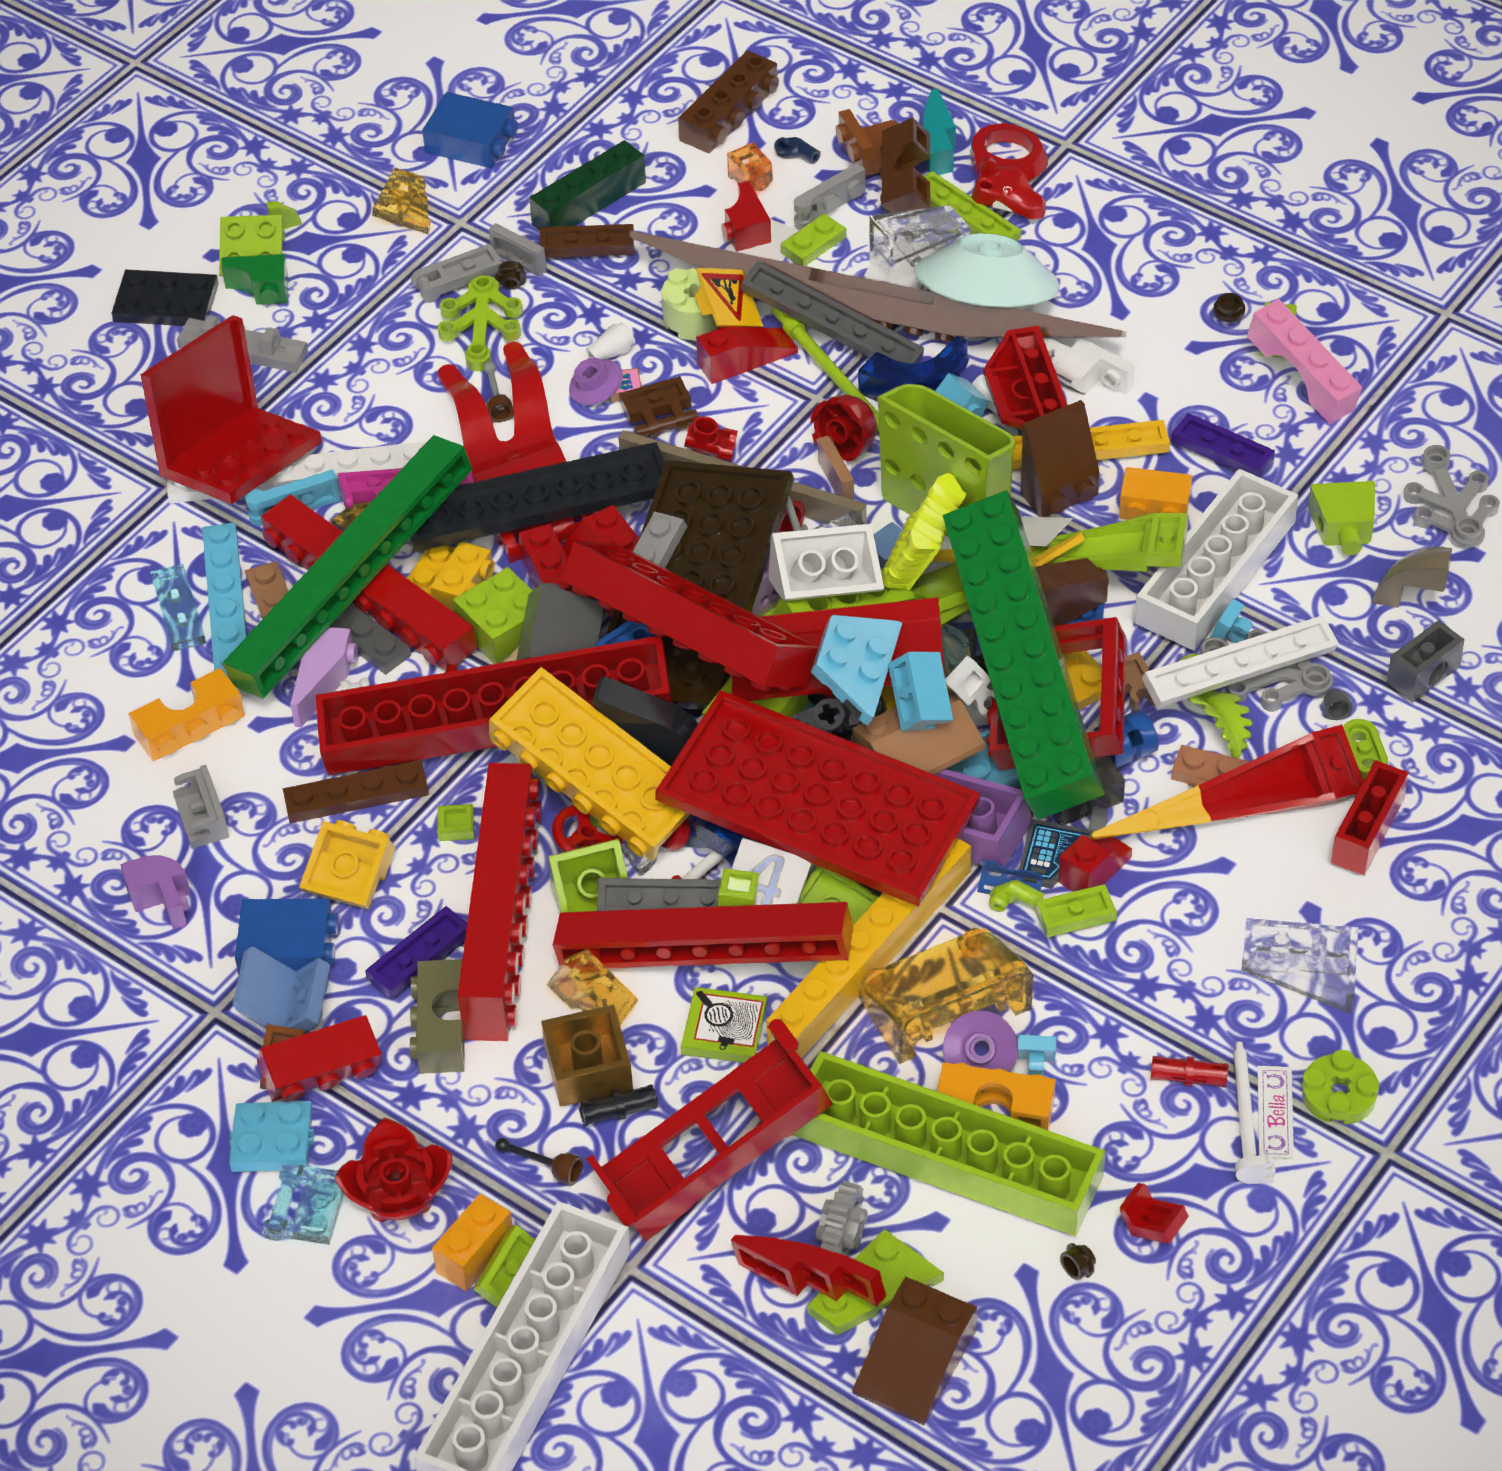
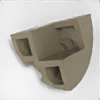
[1372,546,1452,608]

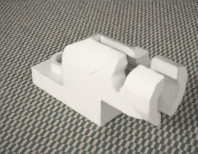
[1043,337,1135,395]

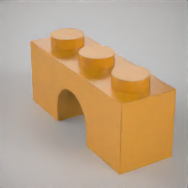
[128,667,245,762]
[937,1062,1056,1130]

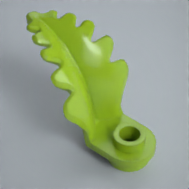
[1179,653,1252,758]

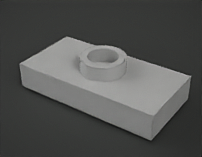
[489,223,547,277]

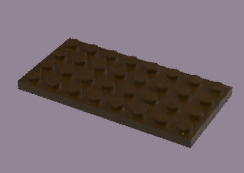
[606,460,795,710]

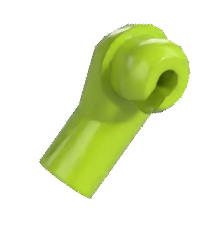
[988,880,1045,912]

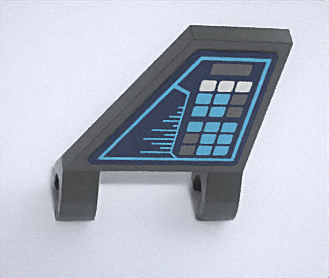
[1016,807,1107,889]

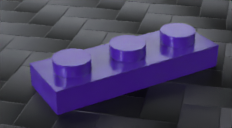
[1171,413,1275,477]
[365,906,467,999]

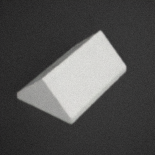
[769,524,884,601]

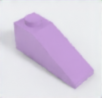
[290,627,358,728]

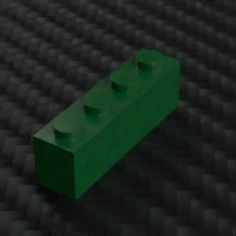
[529,140,646,231]

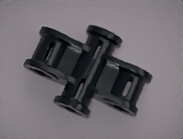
[790,696,886,738]

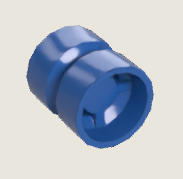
[1093,709,1159,770]

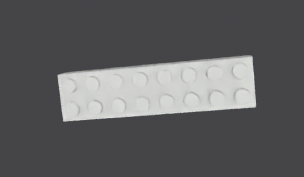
[414,1201,631,1471]

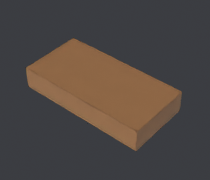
[817,436,854,500]

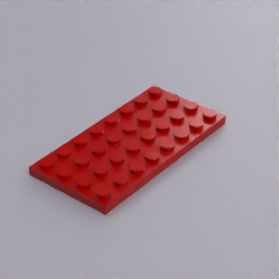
[655,690,981,907]

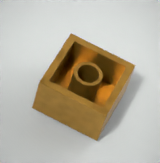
[541,1005,633,1106]

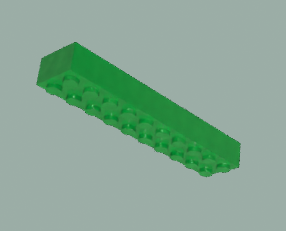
[942,490,1105,820]

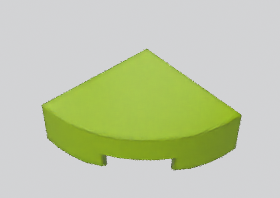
[266,201,302,229]

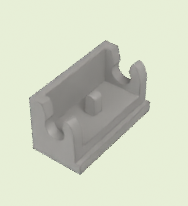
[172,764,229,849]

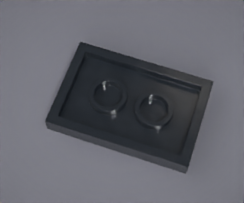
[111,269,219,326]

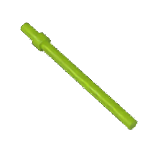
[771,307,879,432]

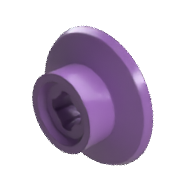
[569,358,623,405]

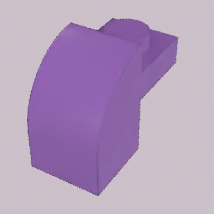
[120,855,191,930]

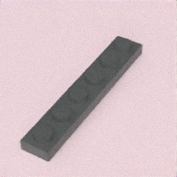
[741,261,924,378]

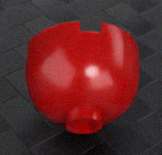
[810,394,877,462]

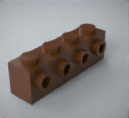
[678,50,779,154]

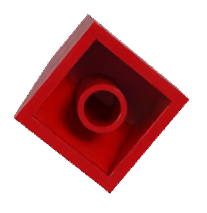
[562,505,639,599]

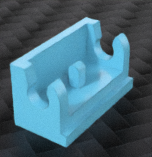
[888,652,953,732]

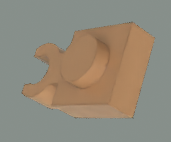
[1125,652,1155,711]

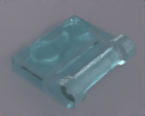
[262,1164,345,1245]

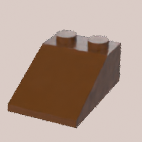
[1020,400,1100,517]
[852,1276,977,1426]

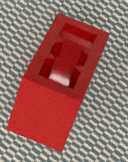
[721,180,771,252]
[1059,834,1133,892]

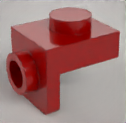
[1119,1183,1189,1244]

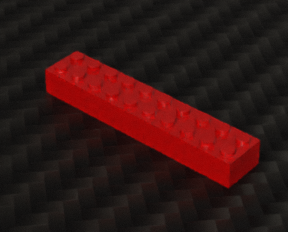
[315,636,673,776]

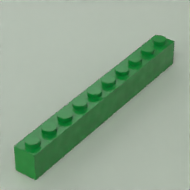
[222,435,473,699]

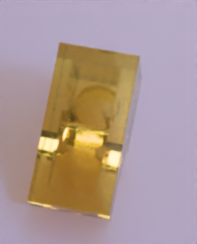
[546,949,639,1025]

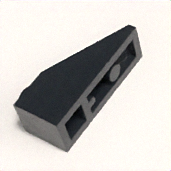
[592,676,698,766]

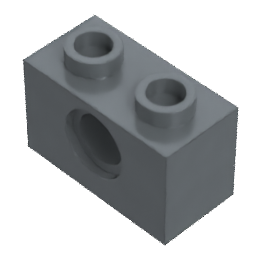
[1387,620,1465,703]

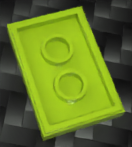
[911,562,968,613]

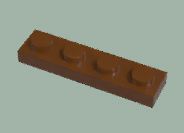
[282,760,429,824]

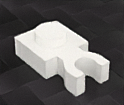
[945,655,996,716]

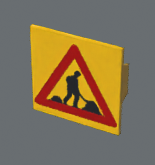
[695,268,763,327]

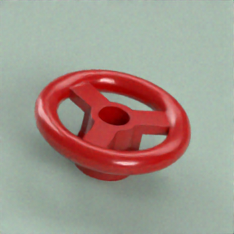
[552,805,622,852]

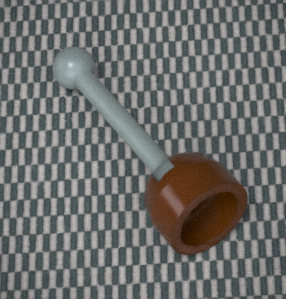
[483,362,513,423]

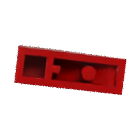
[696,326,798,384]

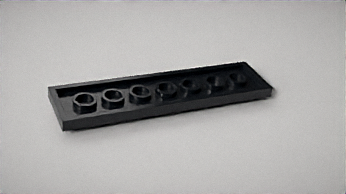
[409,442,665,552]

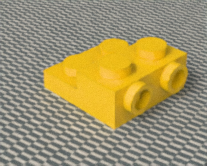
[407,542,495,612]
[299,820,396,910]

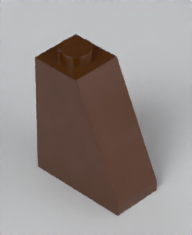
[1036,558,1109,626]

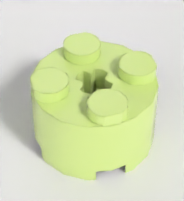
[661,268,721,341]

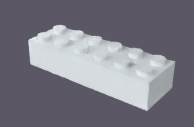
[1135,469,1298,651]

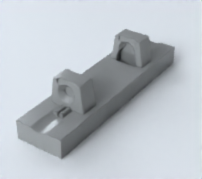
[177,315,308,373]

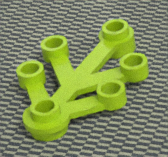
[438,275,523,372]

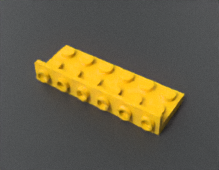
[489,667,690,862]

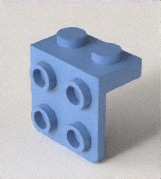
[233,947,330,1033]

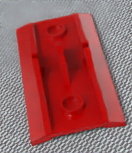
[732,597,945,701]

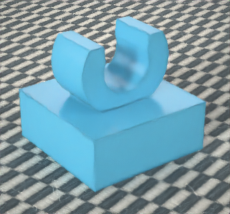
[1209,599,1254,643]
[1018,1035,1056,1076]

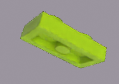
[780,213,847,266]
[1035,884,1117,938]
[473,1224,535,1308]

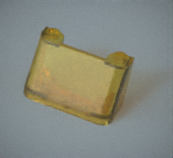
[859,928,1033,1064]

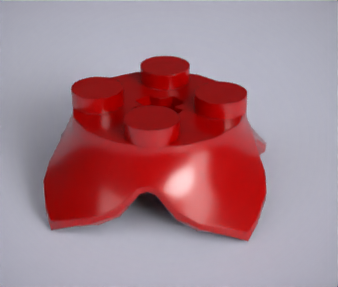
[335,1117,453,1222]

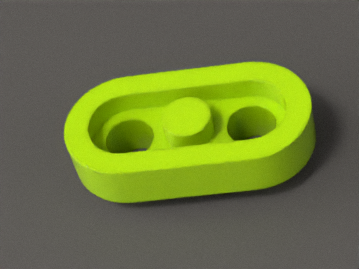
[1343,719,1388,781]

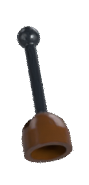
[495,1137,583,1186]

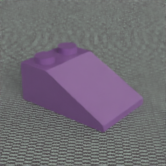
[934,769,1032,867]

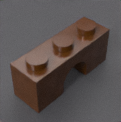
[880,118,930,220]

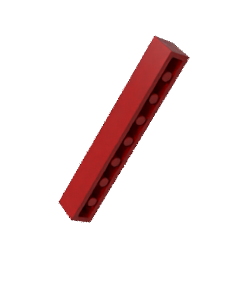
[261,494,477,671]
[552,902,853,970]

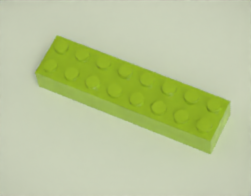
[792,1051,1106,1236]

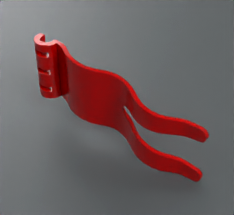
[438,342,593,564]

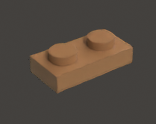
[244,561,288,619]

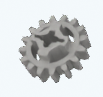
[816,1181,868,1256]

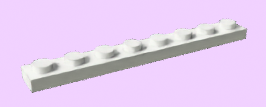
[167,441,427,504]

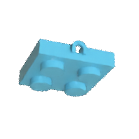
[229,1101,315,1172]

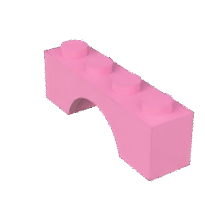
[1247,299,1363,425]

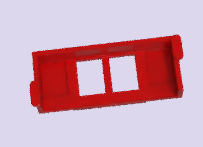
[586,1019,833,1242]

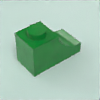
[221,254,289,305]

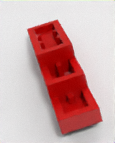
[730,1234,887,1306]

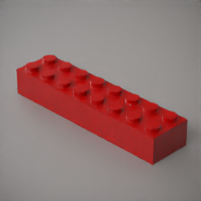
[561,541,819,691]
[457,763,542,1042]

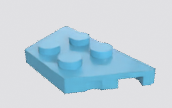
[811,615,902,725]

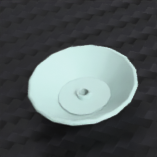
[914,233,1060,308]

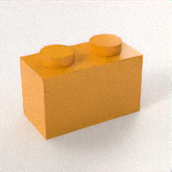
[1119,467,1193,520]
[432,1193,513,1292]

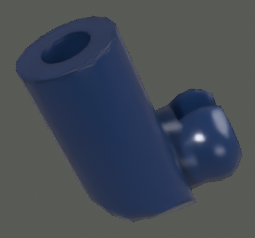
[774,137,821,164]

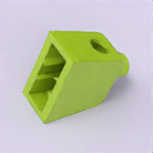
[1308,481,1375,555]

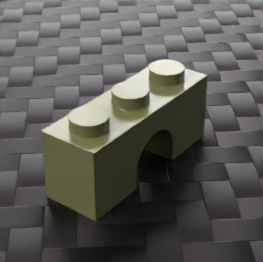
[410,959,465,1074]

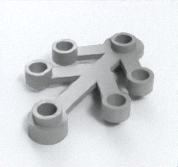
[1403,445,1500,547]
[1200,630,1333,712]

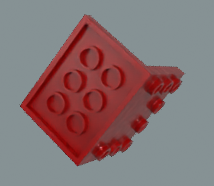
[140,315,322,505]

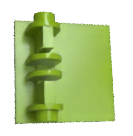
[219,215,285,276]

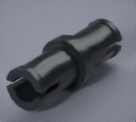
[578,1084,658,1126]

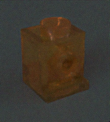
[727,142,773,191]

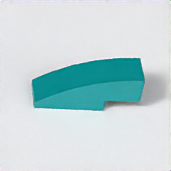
[923,88,956,175]

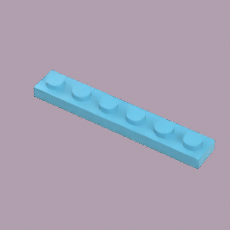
[202,523,247,678]

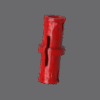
[1150,1055,1229,1088]

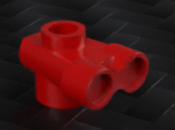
[684,416,738,462]

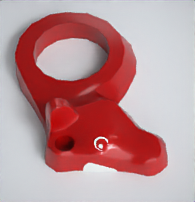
[970,123,1048,220]

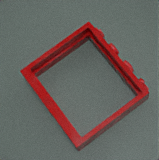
[985,617,1126,770]

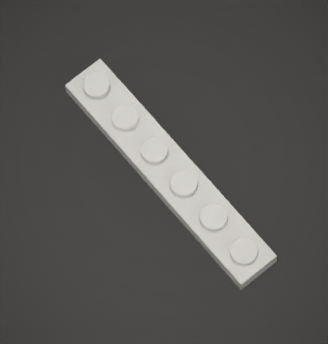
[1141,615,1339,708]

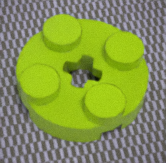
[1302,1050,1380,1124]

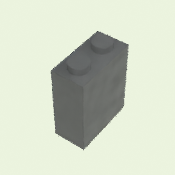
[516,582,604,660]

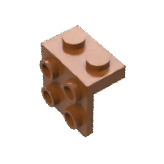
[835,108,898,177]

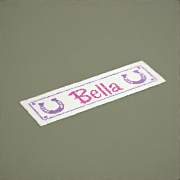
[1258,1066,1294,1159]

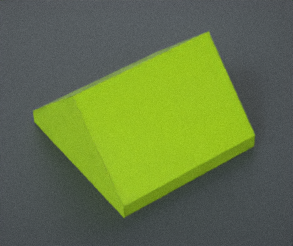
[548,839,628,912]

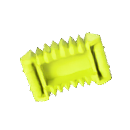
[881,473,967,591]

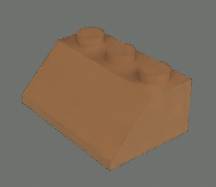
[852,688,986,774]

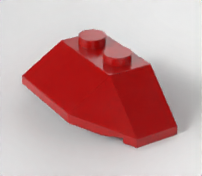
[983,325,1068,430]

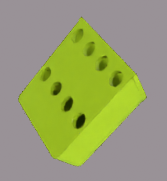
[877,384,1015,537]

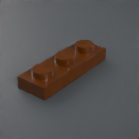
[540,224,634,258]

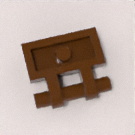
[619,376,699,438]

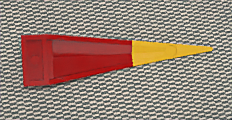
[1088,724,1364,840]

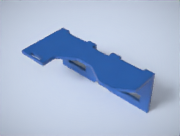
[977,859,1043,894]

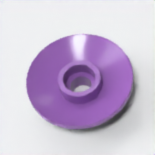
[943,1011,1018,1072]

